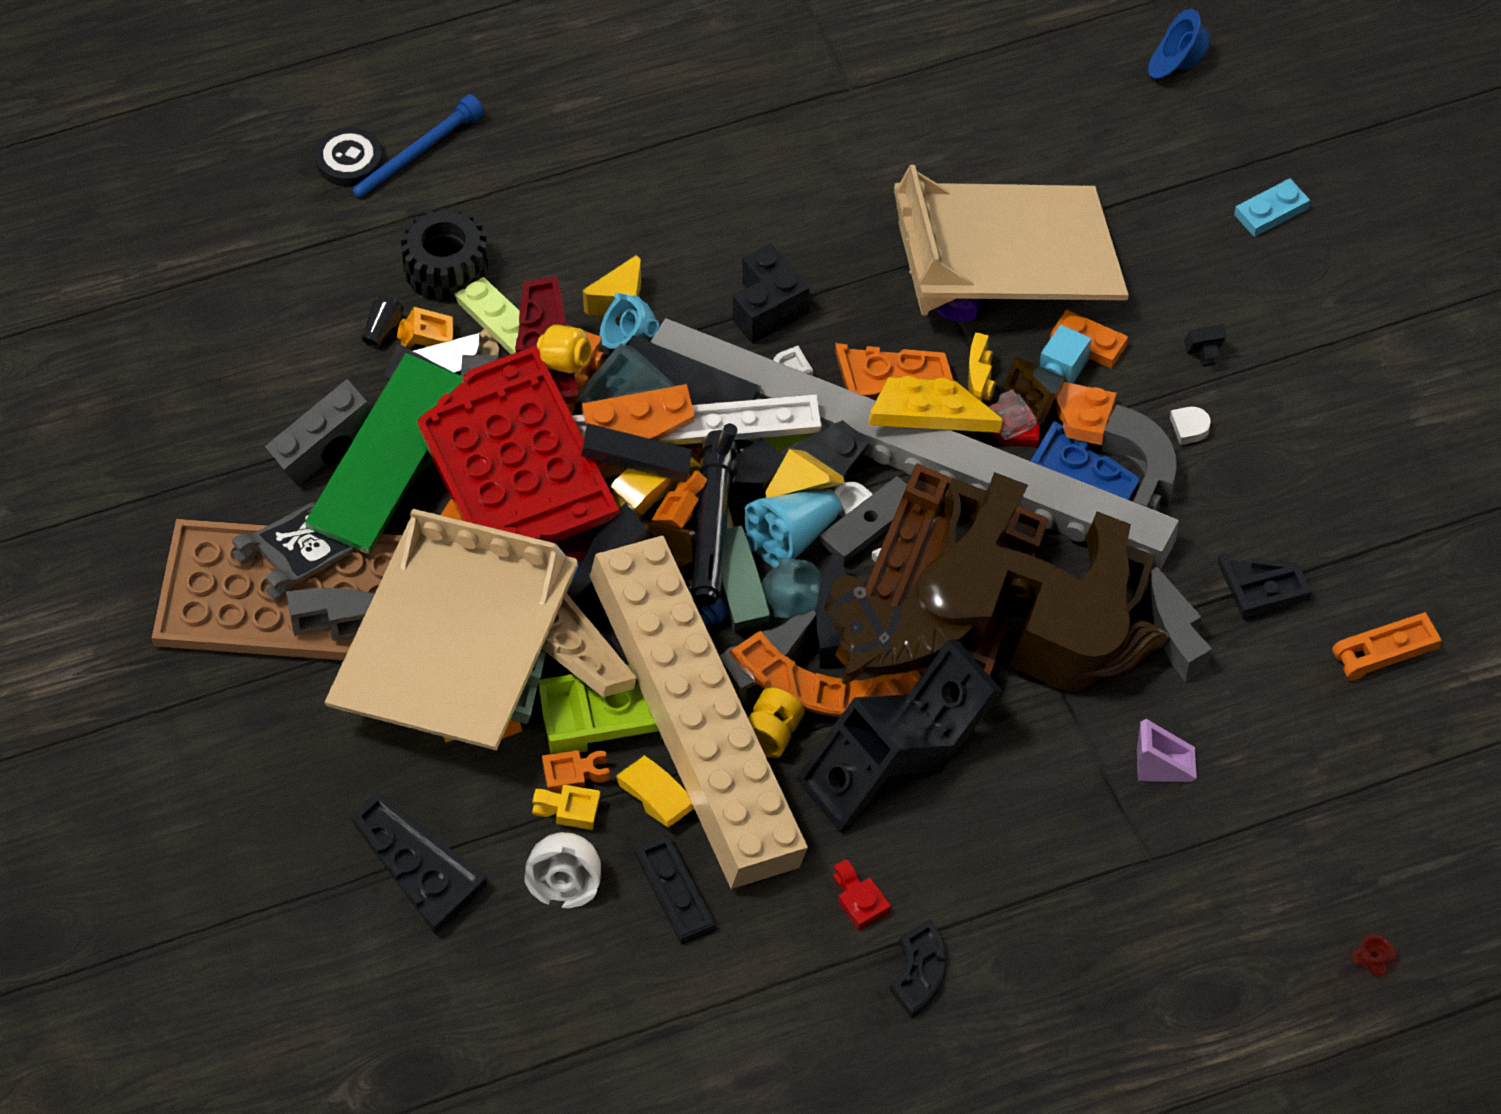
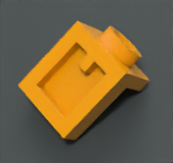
[397,307,453,350]

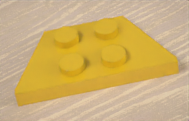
[868,376,1003,433]

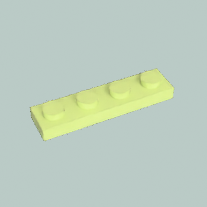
[455,277,520,355]

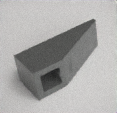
[719,610,816,707]

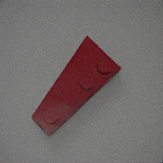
[515,276,579,404]

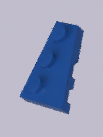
[1030,421,1140,501]

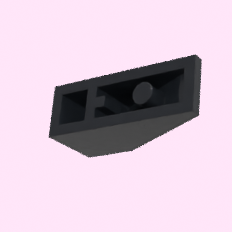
[567,503,659,617]

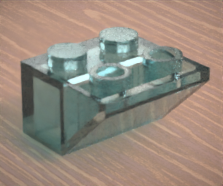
[578,343,675,403]

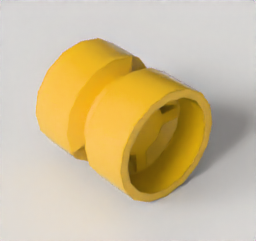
[748,687,805,758]

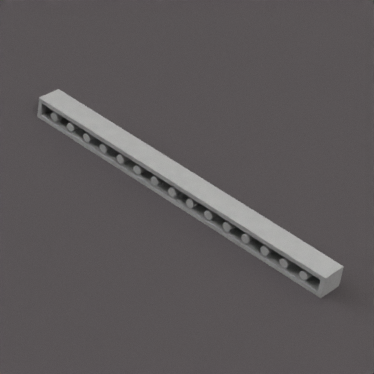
[651,318,1179,570]

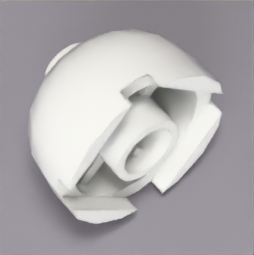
[525,832,601,908]

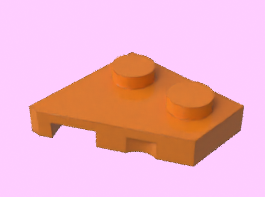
[1055,382,1116,445]

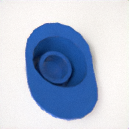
[1148,9,1210,79]

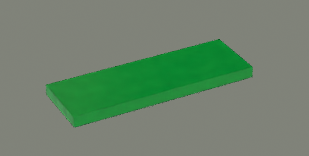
[305,353,463,555]

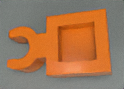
[651,470,707,528]
[542,750,610,793]

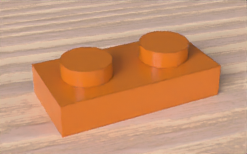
[1050,309,1128,369]

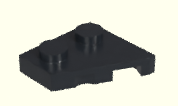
[779,420,872,491]

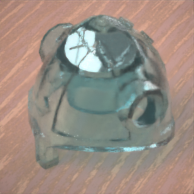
[761,558,822,618]

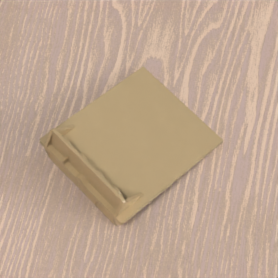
[894,165,1128,315]
[324,509,578,750]

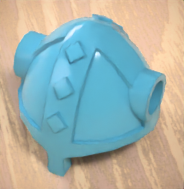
[600,292,659,351]

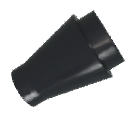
[361,295,404,349]

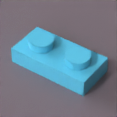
[1234,178,1310,237]

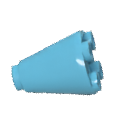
[745,489,842,569]

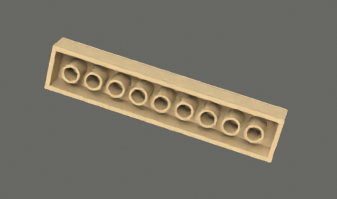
[589,535,808,889]

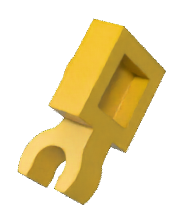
[532,784,600,830]

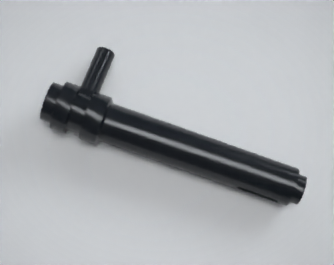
[691,423,738,606]

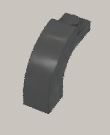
[1102,404,1177,511]

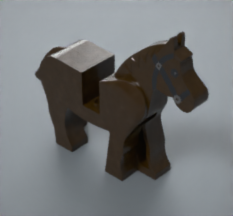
[824,472,1169,692]

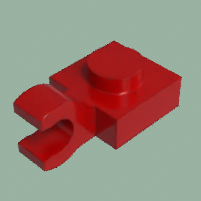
[833,859,891,931]

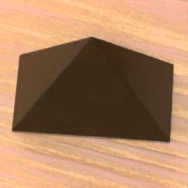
[1003,358,1066,423]

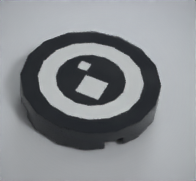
[315,127,382,186]

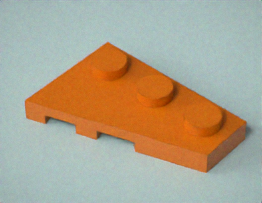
[835,343,953,401]
[582,384,695,471]

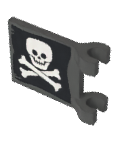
[232,502,354,602]

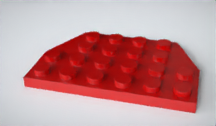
[417,346,620,543]

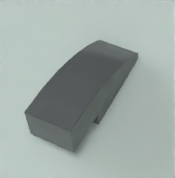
[1149,567,1212,683]
[286,588,375,641]

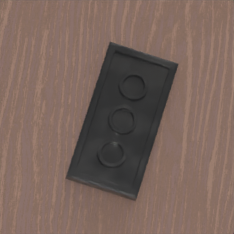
[608,335,761,447]

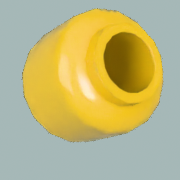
[537,325,592,373]

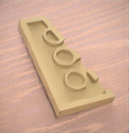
[542,593,637,697]

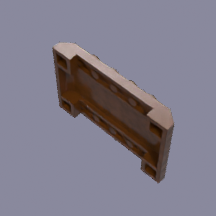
[865,463,1049,688]

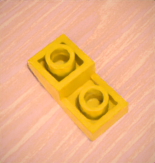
[968,332,996,403]
[616,755,694,828]

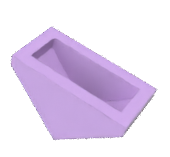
[1137,719,1197,782]

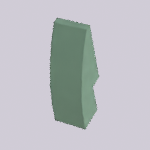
[721,526,770,632]

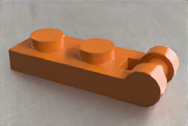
[1332,612,1442,681]

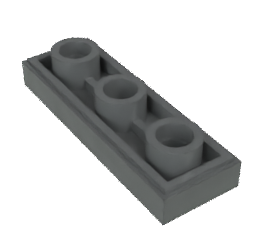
[819,476,907,564]

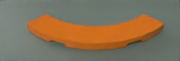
[729,630,921,717]

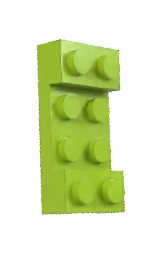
[538,665,663,754]

